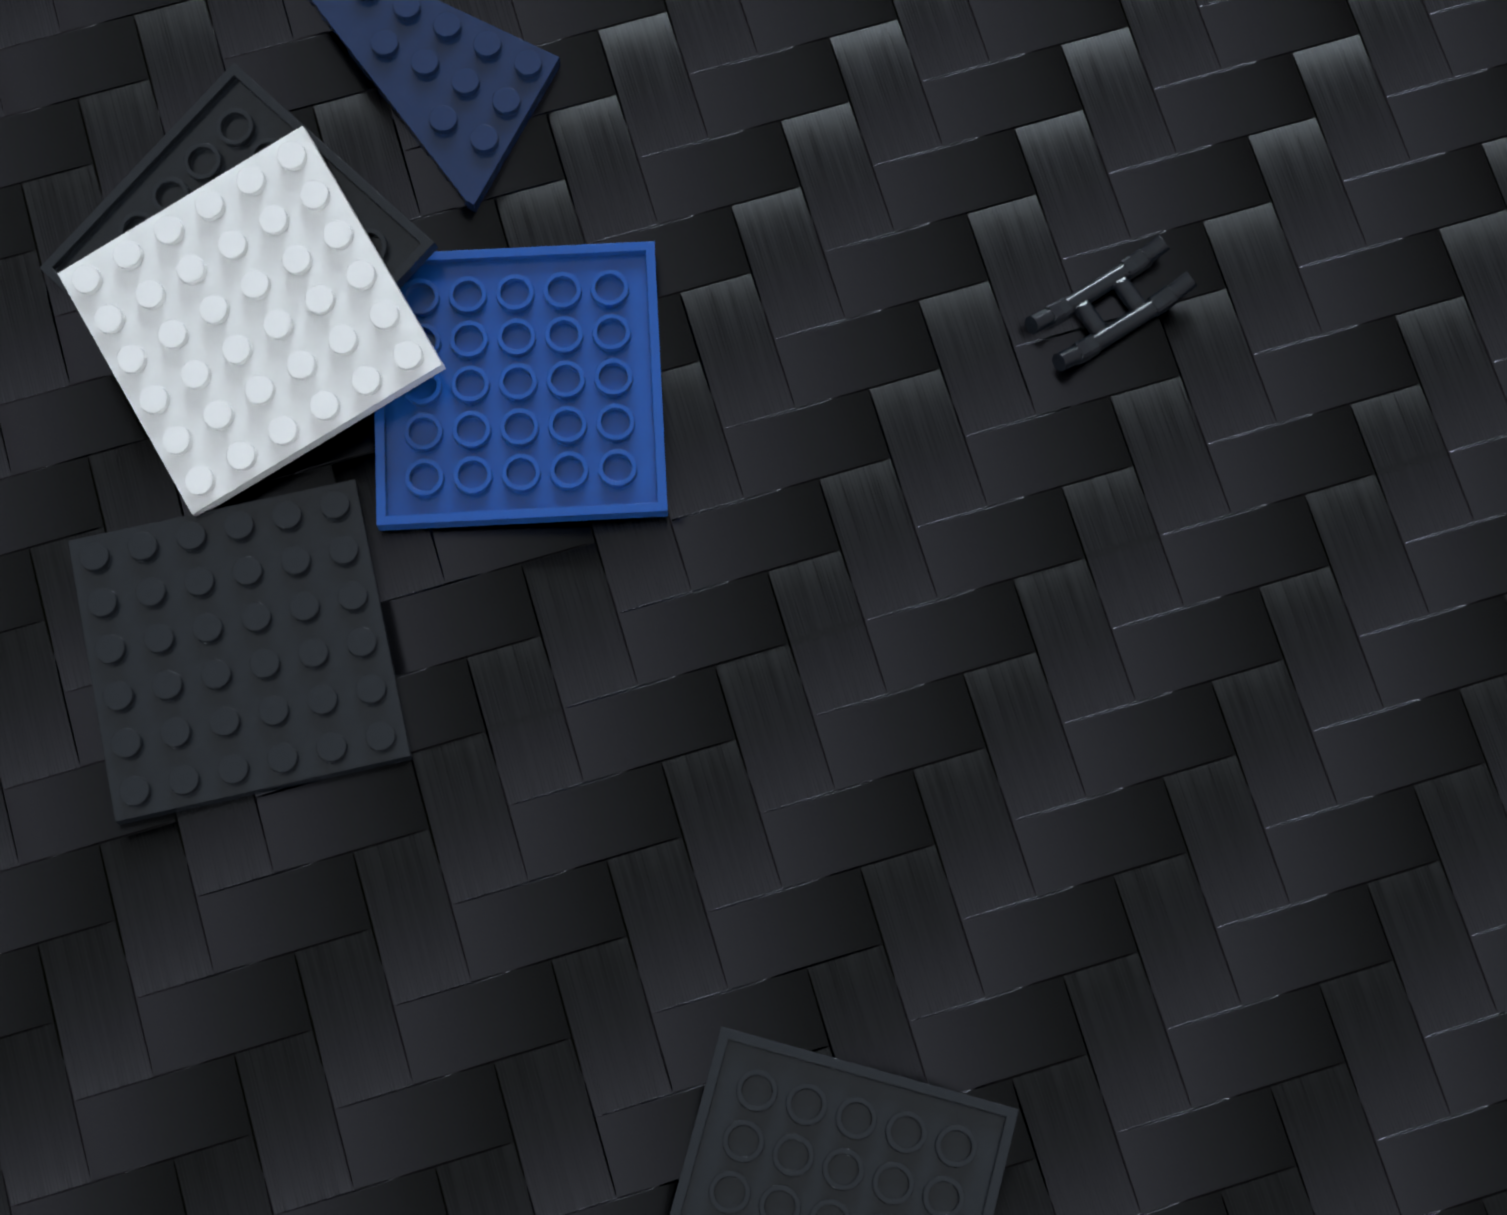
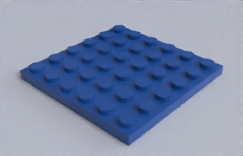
[374,241,668,531]

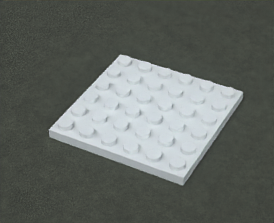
[57,126,446,516]

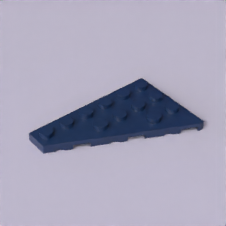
[308,0,561,212]

